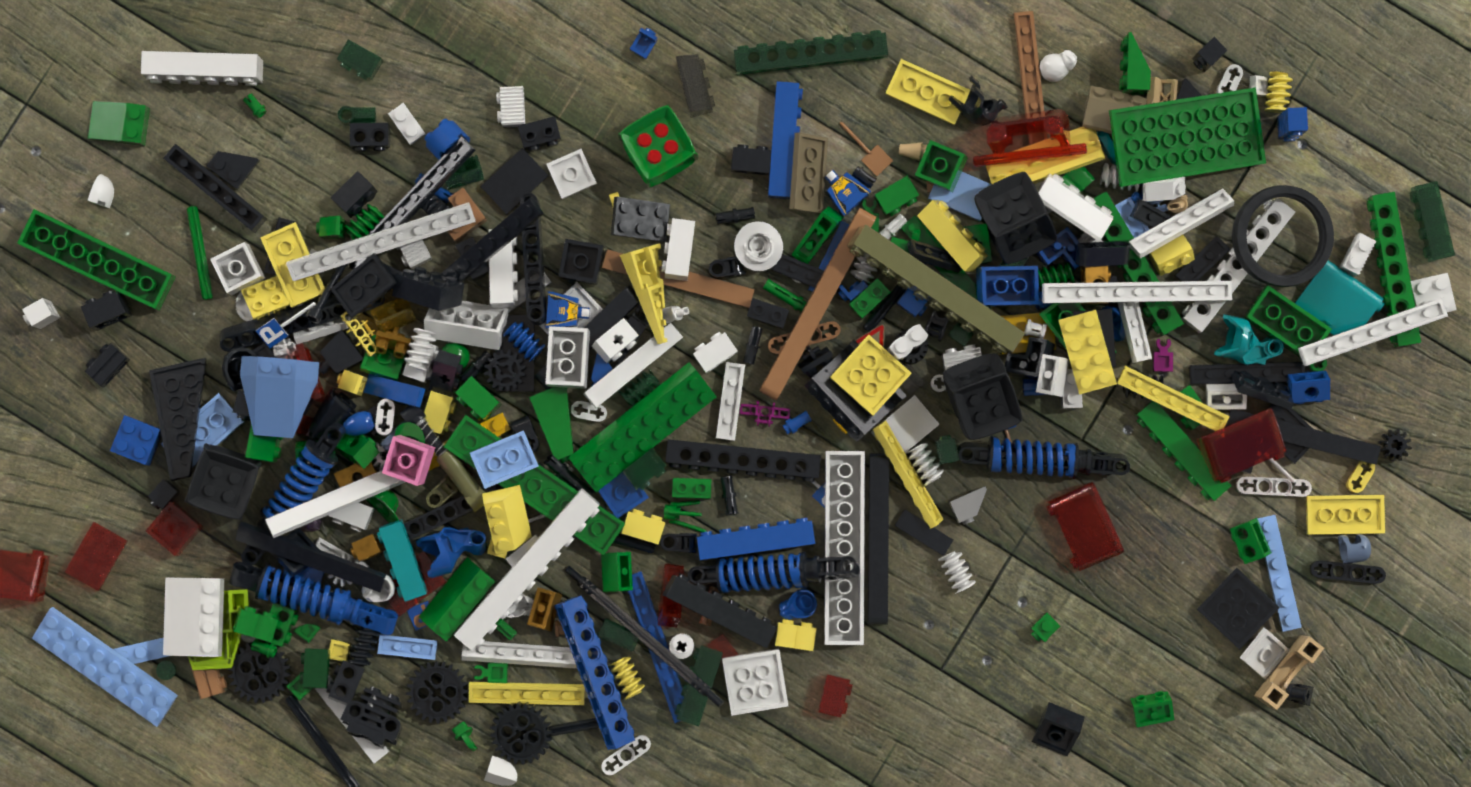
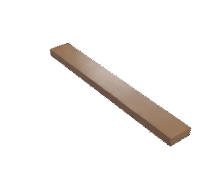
[1014,11,1047,146]
[602,249,755,308]

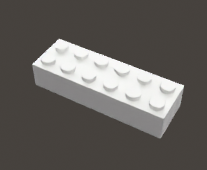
[141,51,263,86]

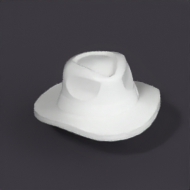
[734,222,783,271]

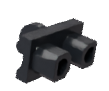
[797,345,833,379]

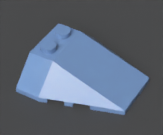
[240,356,319,438]

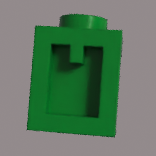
[1030,612,1061,642]

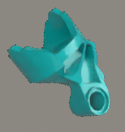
[1214,314,1284,365]

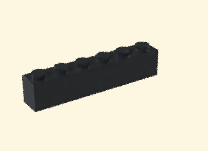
[163,144,267,233]
[662,573,777,648]

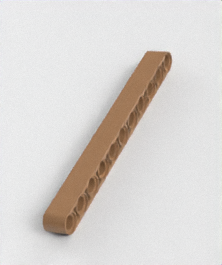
[759,207,876,400]

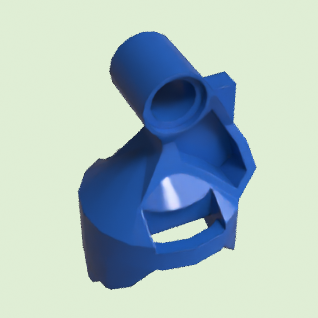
[416,527,486,578]

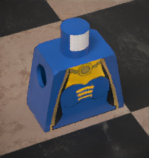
[825,170,871,217]
[545,291,590,329]

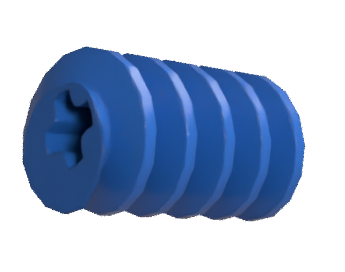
[503,321,545,363]

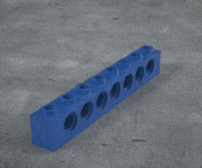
[554,596,635,750]

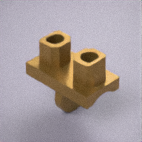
[375,327,411,359]

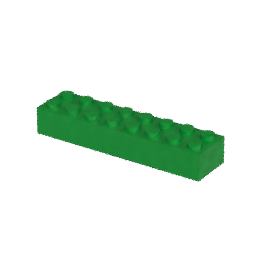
[17,209,176,311]
[568,362,717,492]

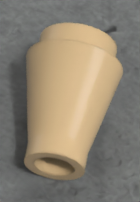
[899,142,927,161]

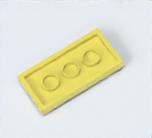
[885,59,970,126]
[261,222,325,308]
[1059,310,1117,395]
[1306,495,1385,534]

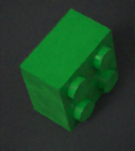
[915,140,968,193]
[455,376,502,421]

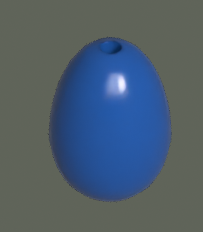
[343,411,375,436]

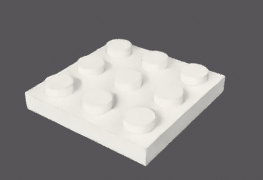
[722,649,788,716]

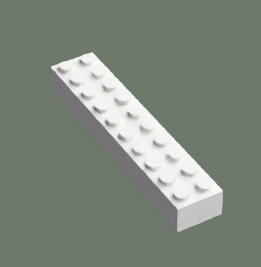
[824,451,865,645]

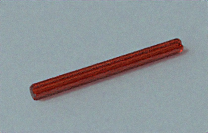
[973,143,1087,167]

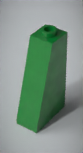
[529,387,574,463]

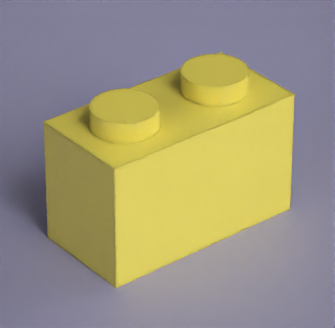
[1149,235,1195,276]
[424,391,456,435]
[622,509,665,545]

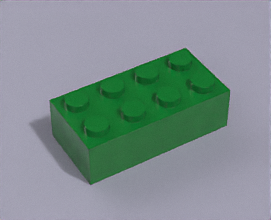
[1243,285,1332,358]

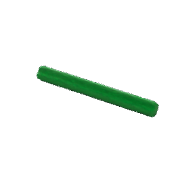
[187,206,213,300]

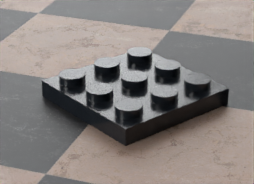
[1197,568,1280,650]

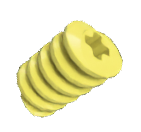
[1264,71,1293,113]
[608,656,645,700]

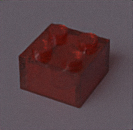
[146,501,204,556]

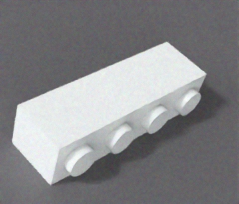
[489,229,519,308]

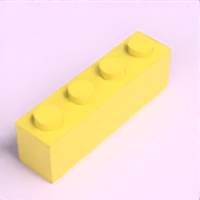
[917,200,988,272]

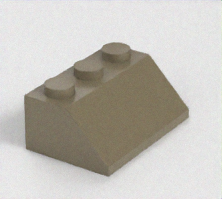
[1082,86,1147,134]

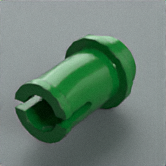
[243,93,267,118]
[251,639,277,658]

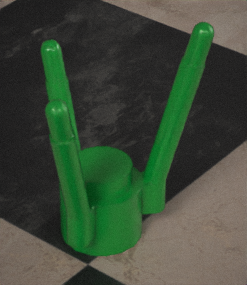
[664,500,707,532]

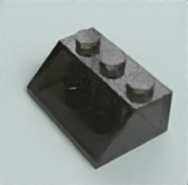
[676,54,715,118]

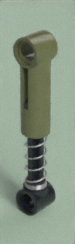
[400,405,486,512]

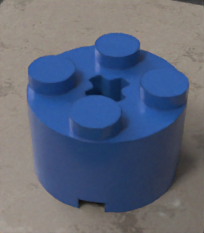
[424,119,470,160]

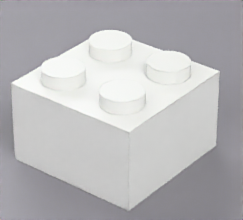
[210,242,266,296]

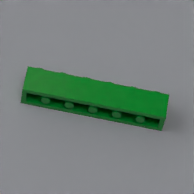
[1135,401,1231,502]

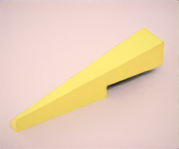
[620,243,668,344]

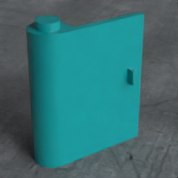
[1295,260,1385,336]

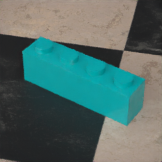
[377,519,428,602]

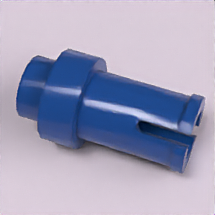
[782,411,812,435]

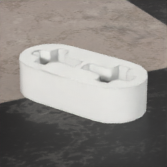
[1217,64,1243,93]
[375,399,395,436]
[571,401,607,422]

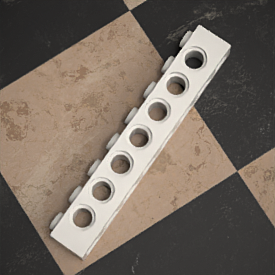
[1182,198,1295,333]

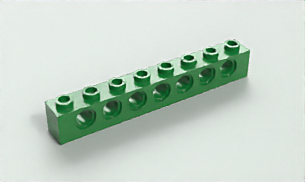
[1094,191,1184,337]
[1367,192,1421,348]

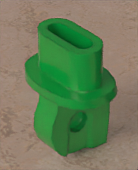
[452,721,478,752]

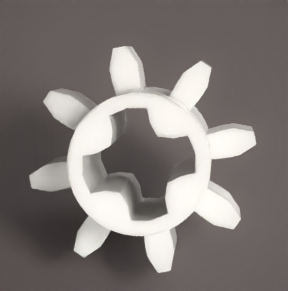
[273,338,297,359]

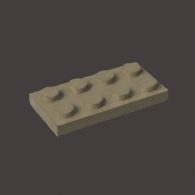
[790,132,828,214]

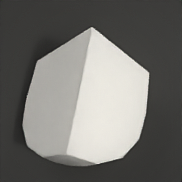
[88,174,114,208]
[484,756,517,786]

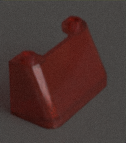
[986,109,1071,156]
[1196,408,1287,483]
[1046,482,1124,571]
[0,550,50,602]

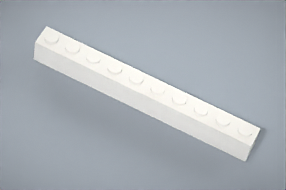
[454,488,600,650]

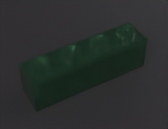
[1409,181,1455,262]
[675,645,723,726]

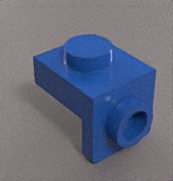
[630,28,658,60]

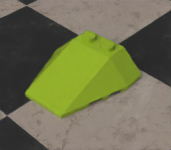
[188,589,249,670]

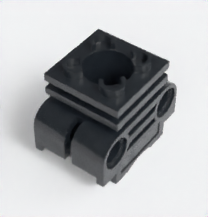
[340,686,402,749]

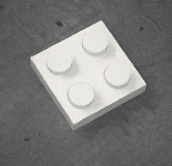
[547,149,597,199]
[1411,273,1457,312]
[1240,628,1290,680]

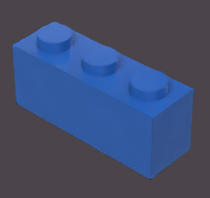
[1277,107,1308,142]

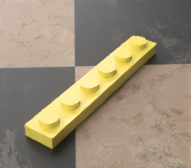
[1116,366,1230,434]
[872,420,944,529]
[469,682,585,705]

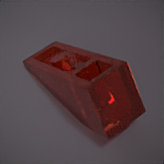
[658,564,684,628]

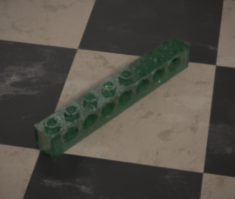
[734,30,888,75]

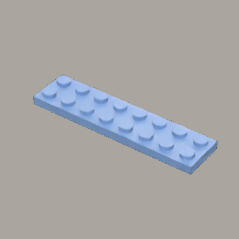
[32,607,178,727]

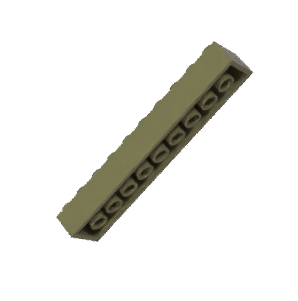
[847,225,1025,354]

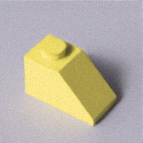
[336,370,368,396]

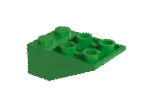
[1119,32,1151,96]

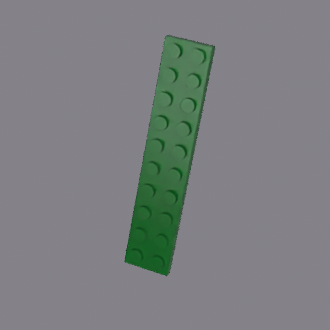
[444,415,625,555]

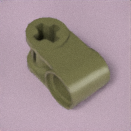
[426,475,459,509]

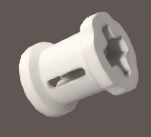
[1024,319,1047,339]

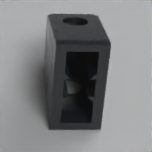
[319,330,364,375]

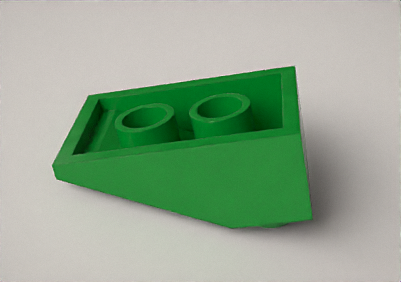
[88,101,150,146]

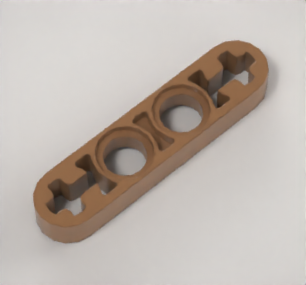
[768,321,841,354]

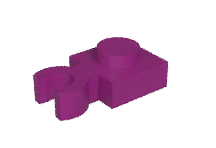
[1153,339,1173,372]

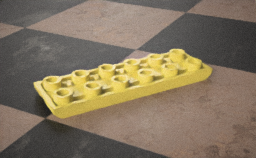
[985,127,1106,184]

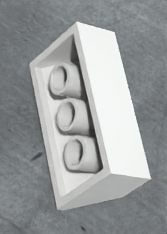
[1037,173,1113,241]
[424,301,509,350]

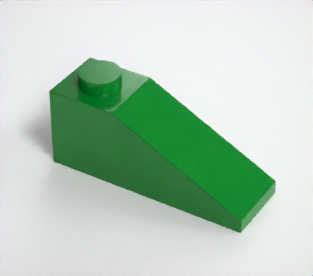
[791,206,844,264]

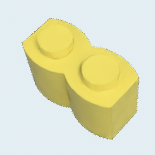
[775,619,817,651]

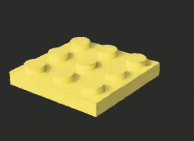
[830,335,912,416]

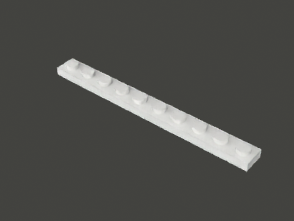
[286,202,476,281]
[1042,281,1232,303]

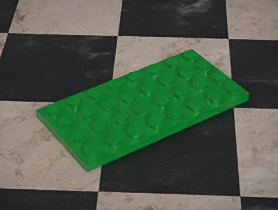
[1109,87,1266,187]

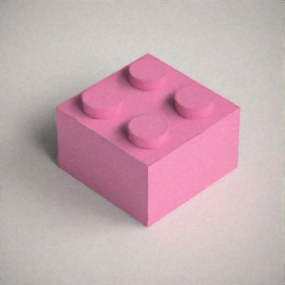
[382,435,436,486]

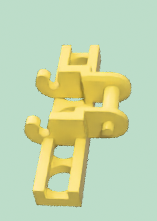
[340,312,376,357]

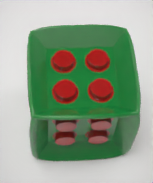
[618,105,699,188]

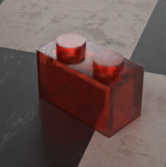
[818,674,853,718]

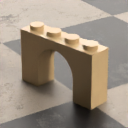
[1254,635,1324,710]

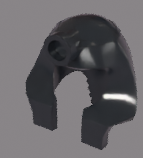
[949,76,1008,126]

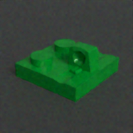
[360,335,407,381]

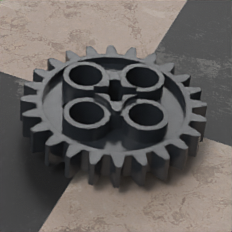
[228,640,291,703]
[406,661,469,724]
[490,701,553,765]

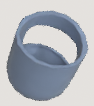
[1338,534,1371,564]

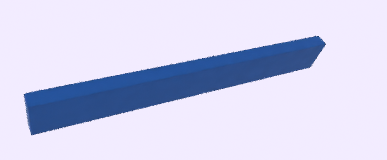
[628,571,693,723]

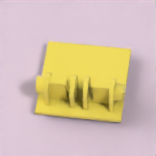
[241,276,289,320]

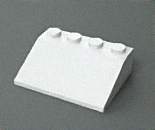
[163,578,224,657]

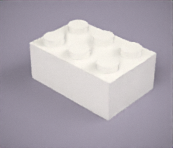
[546,326,590,389]

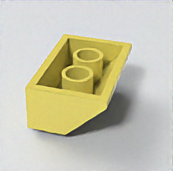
[482,485,532,554]

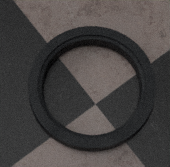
[1232,185,1334,287]

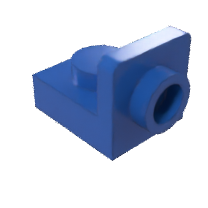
[838,280,868,303]

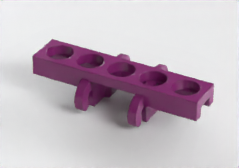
[740,401,790,427]

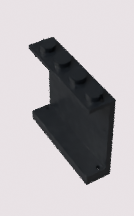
[804,340,907,442]

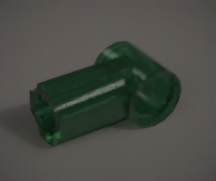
[338,106,376,126]

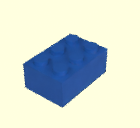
[976,266,1039,306]

